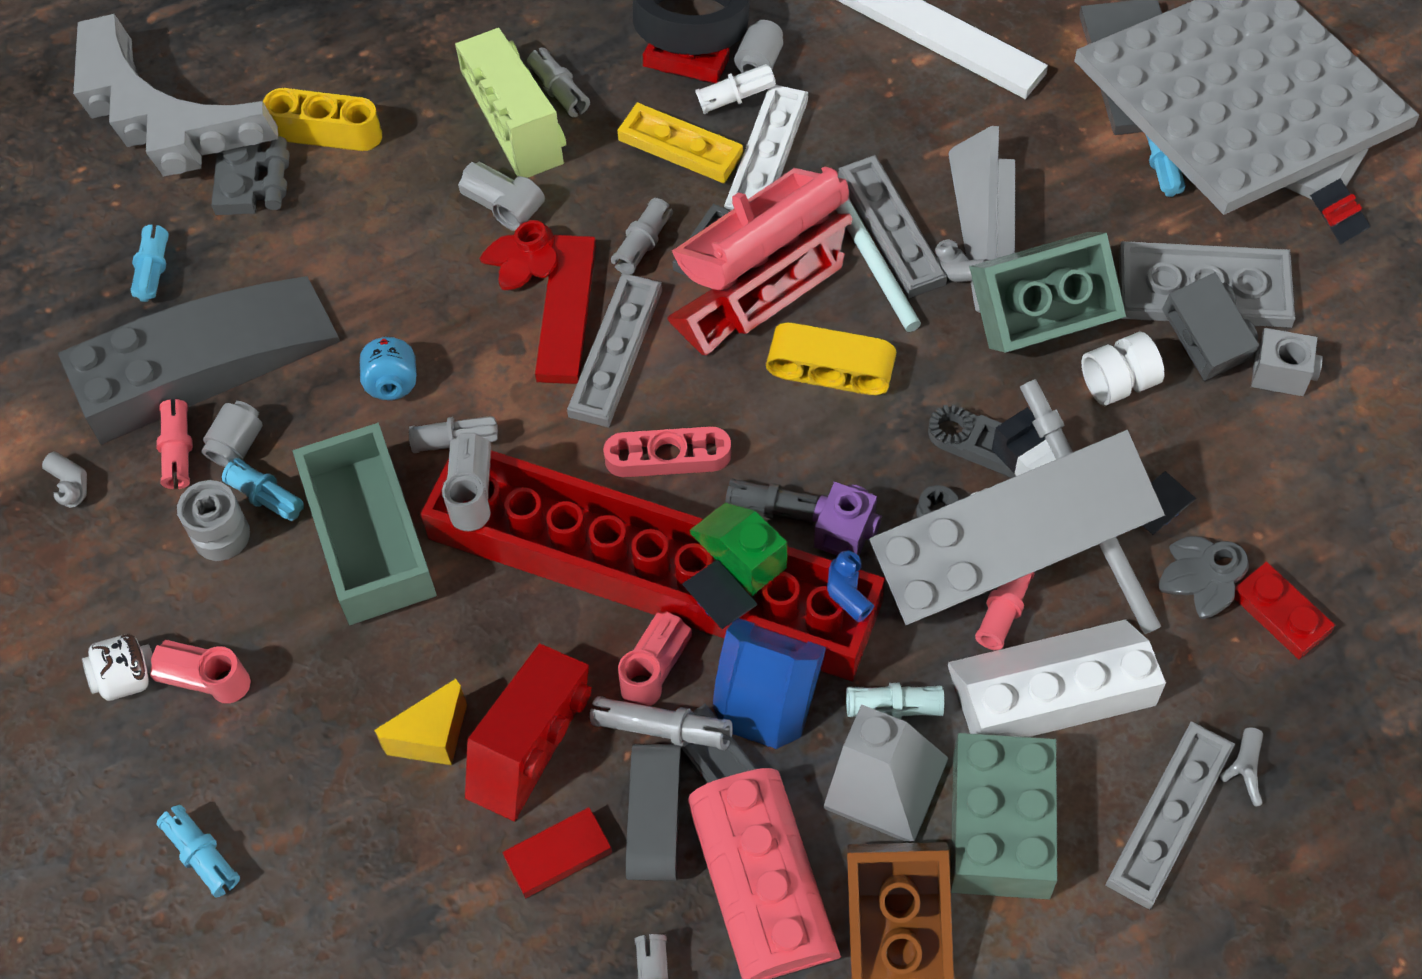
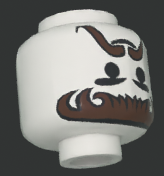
[82,634,153,701]

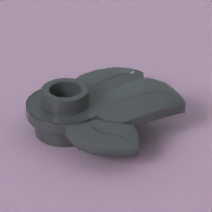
[1159,536,1249,619]

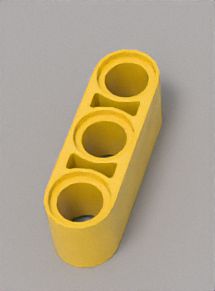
[263,88,382,151]
[765,323,897,395]

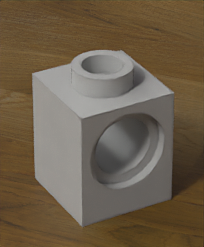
[1251,328,1323,396]

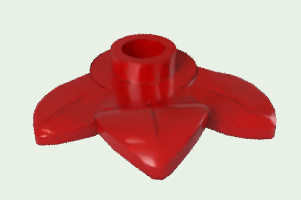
[479,220,557,290]

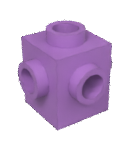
[813,482,882,556]

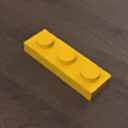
[617,102,743,184]

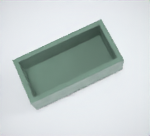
[292,422,437,626]

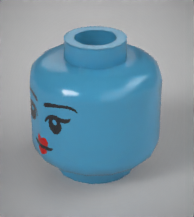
[359,337,417,400]

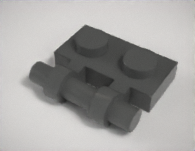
[211,136,290,215]

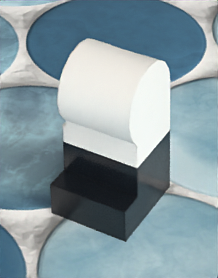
[992,407,1056,476]

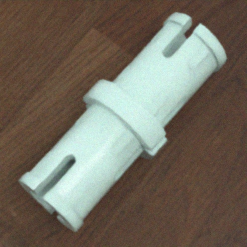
[846,683,944,719]

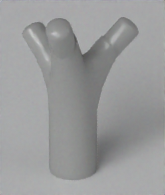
[1219,728,1263,806]

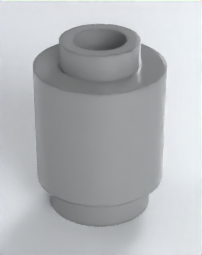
[734,20,783,73]
[202,401,263,467]

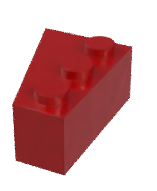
[465,643,592,822]

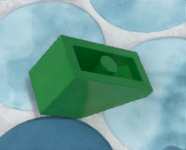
[690,503,787,596]

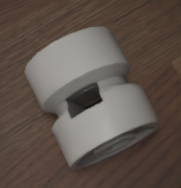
[177,480,250,561]

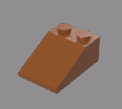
[847,842,954,979]

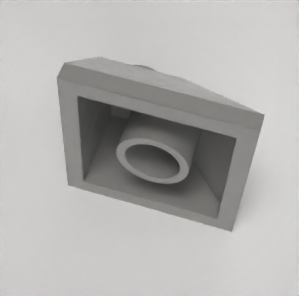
[824,704,948,843]

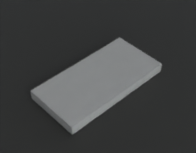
[1119,241,1295,328]

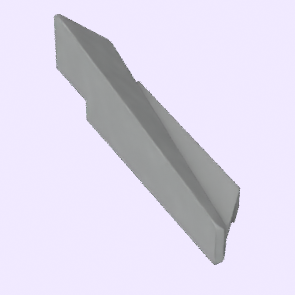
[948,126,1015,313]

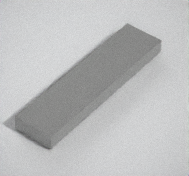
[838,155,947,299]
[567,273,662,428]
[1105,721,1235,910]

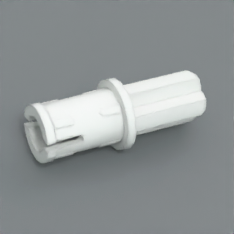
[695,64,776,114]

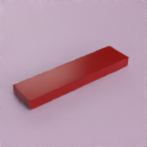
[535,235,596,384]

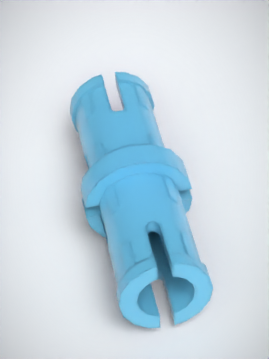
[156,805,240,898]

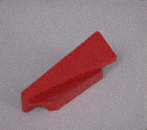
[667,213,853,356]

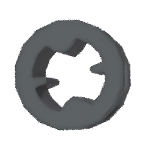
[916,485,959,518]

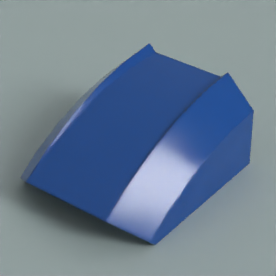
[713,618,826,749]

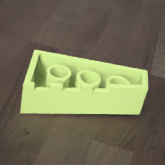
[455,28,566,178]

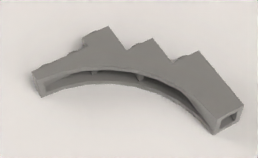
[73,14,278,177]

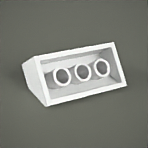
[948,619,1166,737]

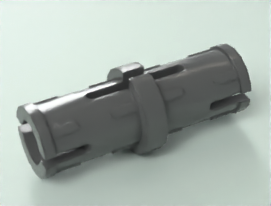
[725,478,819,524]

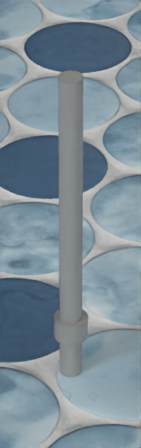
[1020,379,1161,635]

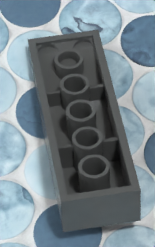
[58,276,340,445]

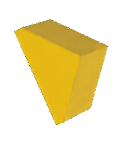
[374,679,467,765]

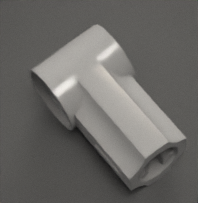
[458,161,545,231]
[442,433,491,531]

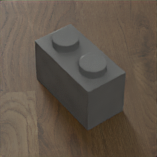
[1162,272,1259,382]

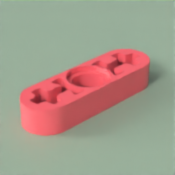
[603,427,731,477]

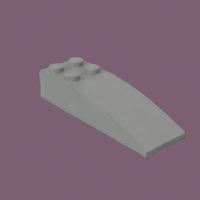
[869,430,1165,625]

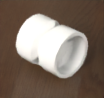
[1081,331,1164,406]

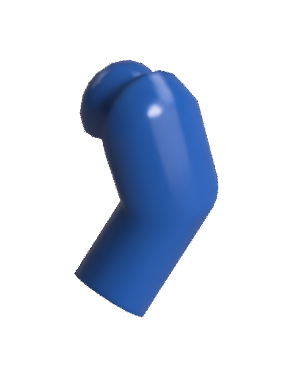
[827,551,874,623]

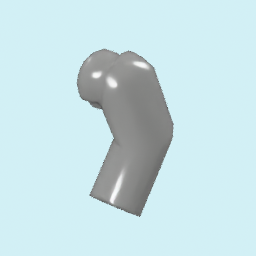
[935,239,989,282]
[42,451,87,508]

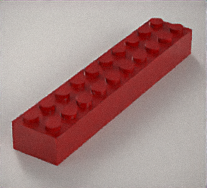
[421,450,885,682]

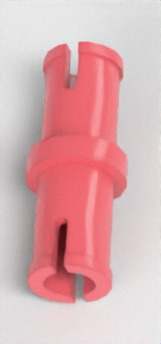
[156,399,193,489]
[975,572,1035,650]

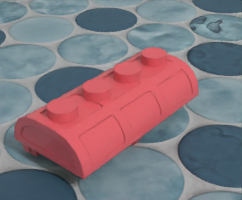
[672,167,849,290]
[687,768,841,979]

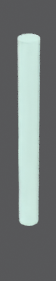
[836,198,921,332]

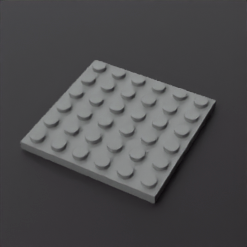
[1075,0,1419,215]

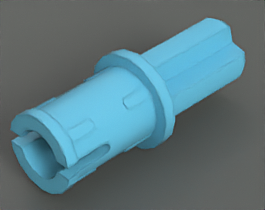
[1146,135,1185,197]
[131,225,169,302]
[222,458,304,521]

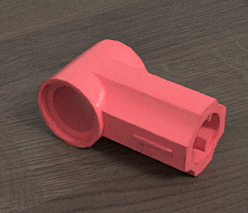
[618,612,692,706]
[150,640,251,703]

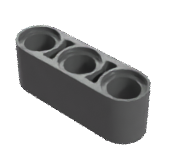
[626,744,682,881]

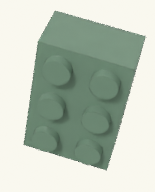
[969,232,1126,353]
[951,733,1057,900]

